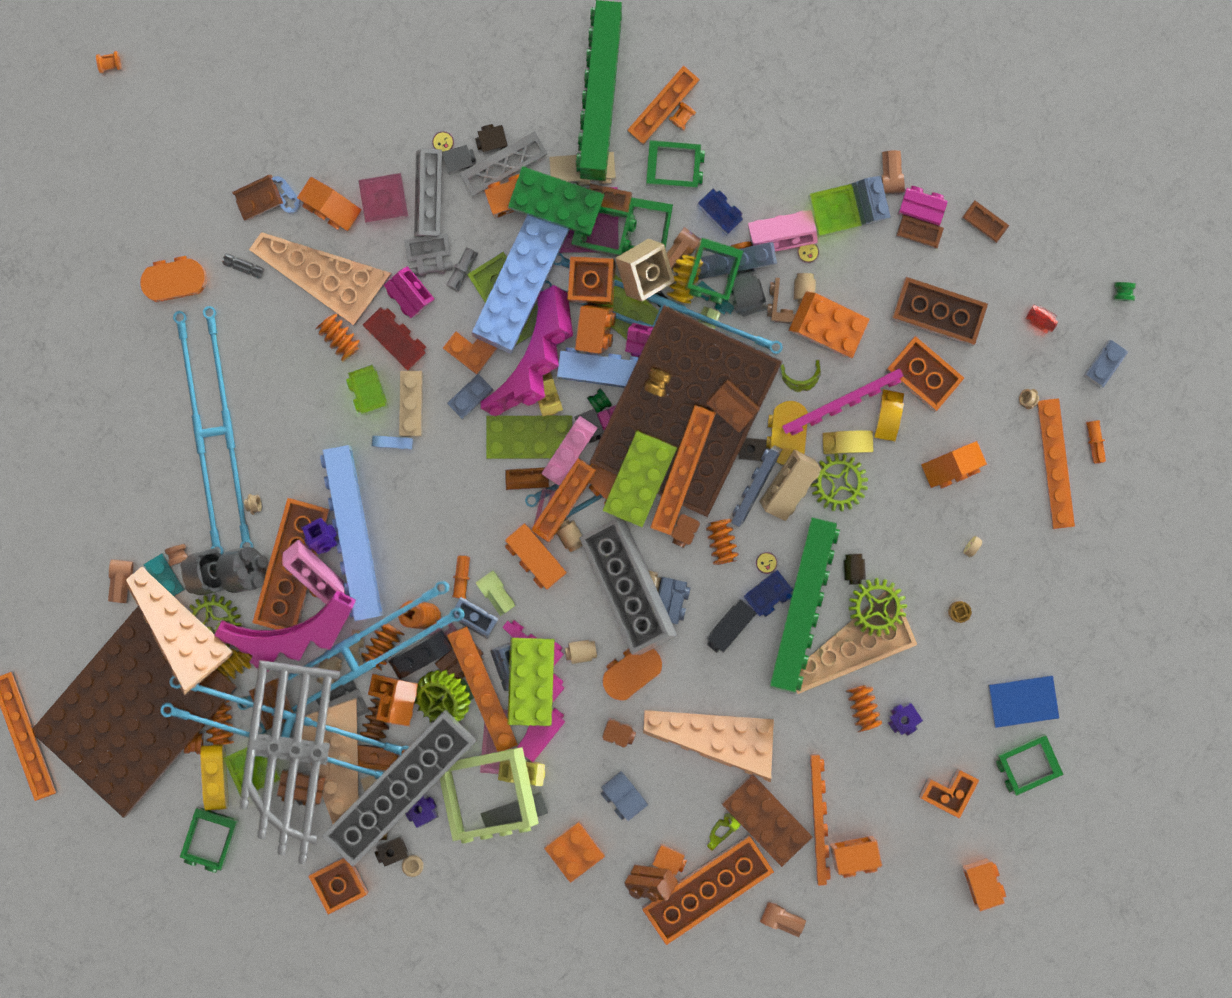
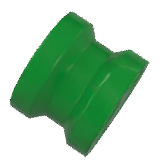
[1113,282,1136,301]
[587,388,613,414]

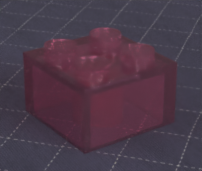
[358,173,409,225]

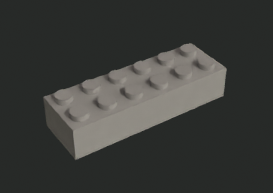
[579,518,678,655]

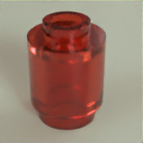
[1025,304,1059,333]

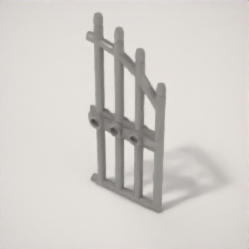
[240,660,340,864]

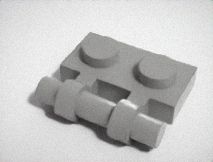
[405,233,453,277]

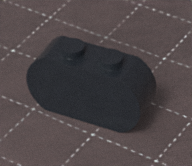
[388,629,453,680]

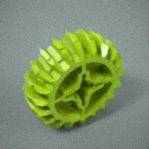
[810,454,868,512]
[848,578,907,637]
[189,594,242,648]
[414,669,471,723]

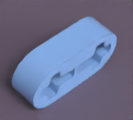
[272,176,301,214]
[371,436,413,449]

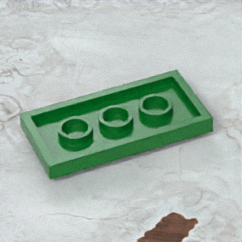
[508,166,605,236]

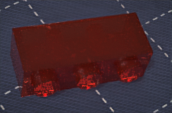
[363,307,427,371]

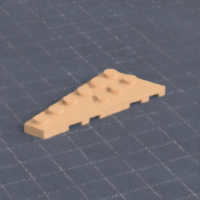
[249,232,392,325]
[126,567,232,695]
[796,588,917,694]
[302,698,358,824]
[643,710,774,782]

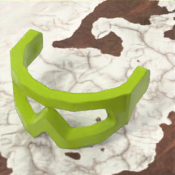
[780,360,821,392]
[707,813,741,851]

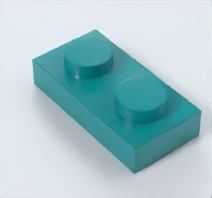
[698,281,734,315]
[143,553,185,596]

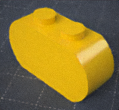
[766,401,808,465]
[200,744,229,811]

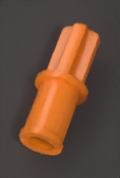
[1086,420,1106,464]
[452,555,470,599]

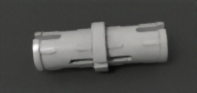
[446,247,478,291]

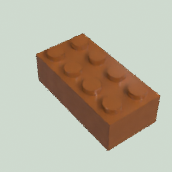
[891,277,988,346]
[721,774,813,867]

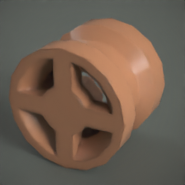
[164,544,188,566]

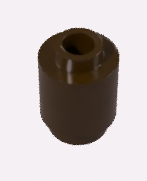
[843,554,866,585]

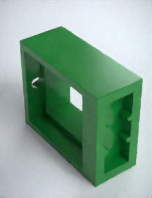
[646,140,705,190]
[628,197,673,249]
[571,206,637,256]
[685,238,743,304]
[995,734,1064,796]
[180,806,239,873]

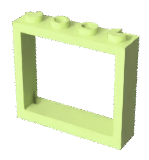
[440,747,539,843]

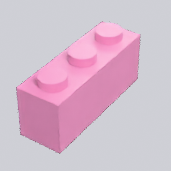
[748,210,818,252]
[541,416,598,486]
[283,540,344,604]

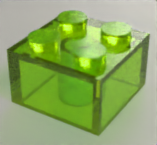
[808,184,862,238]
[346,365,389,416]
[224,747,281,797]

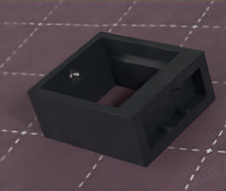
[706,599,757,653]

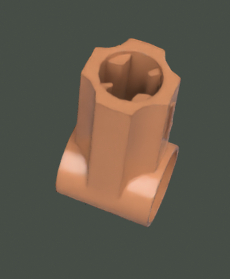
[881,150,905,194]
[667,227,700,273]
[108,559,133,603]
[760,902,806,937]

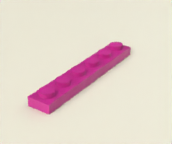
[782,369,903,436]

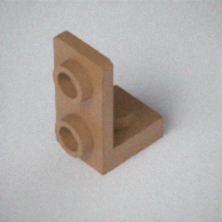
[767,278,796,324]

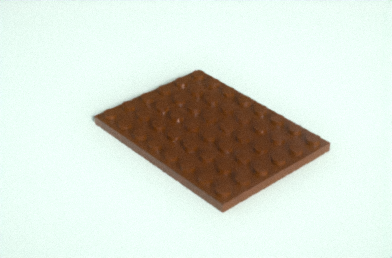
[590,305,783,517]
[32,606,238,818]

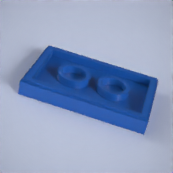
[988,676,1059,728]

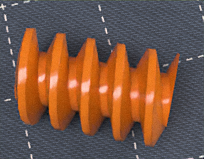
[315,314,360,362]
[706,518,739,565]
[398,601,441,630]
[361,623,405,671]
[845,685,882,732]
[206,700,234,745]

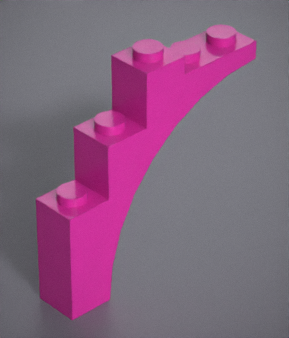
[480,285,573,417]
[214,590,356,672]
[502,620,565,762]

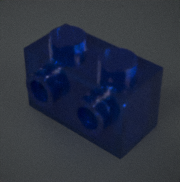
[697,188,743,236]
[743,570,793,617]

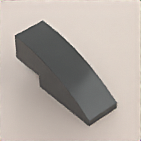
[480,792,548,828]

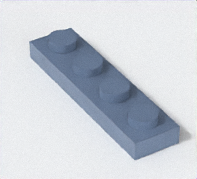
[697,242,777,280]
[731,445,783,527]

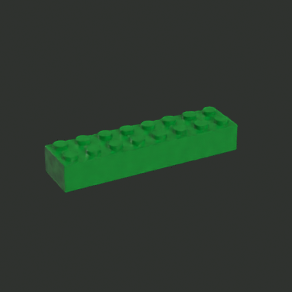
[576,0,622,181]
[770,517,840,695]

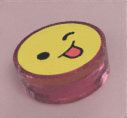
[432,131,454,152]
[797,244,819,263]
[756,552,777,574]

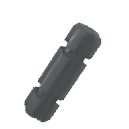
[222,253,264,278]
[316,680,356,706]

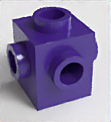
[302,518,338,555]
[888,702,923,736]
[405,794,439,828]

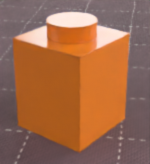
[652,844,687,875]

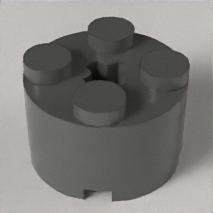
[726,268,768,317]
[216,547,268,593]
[181,549,224,596]

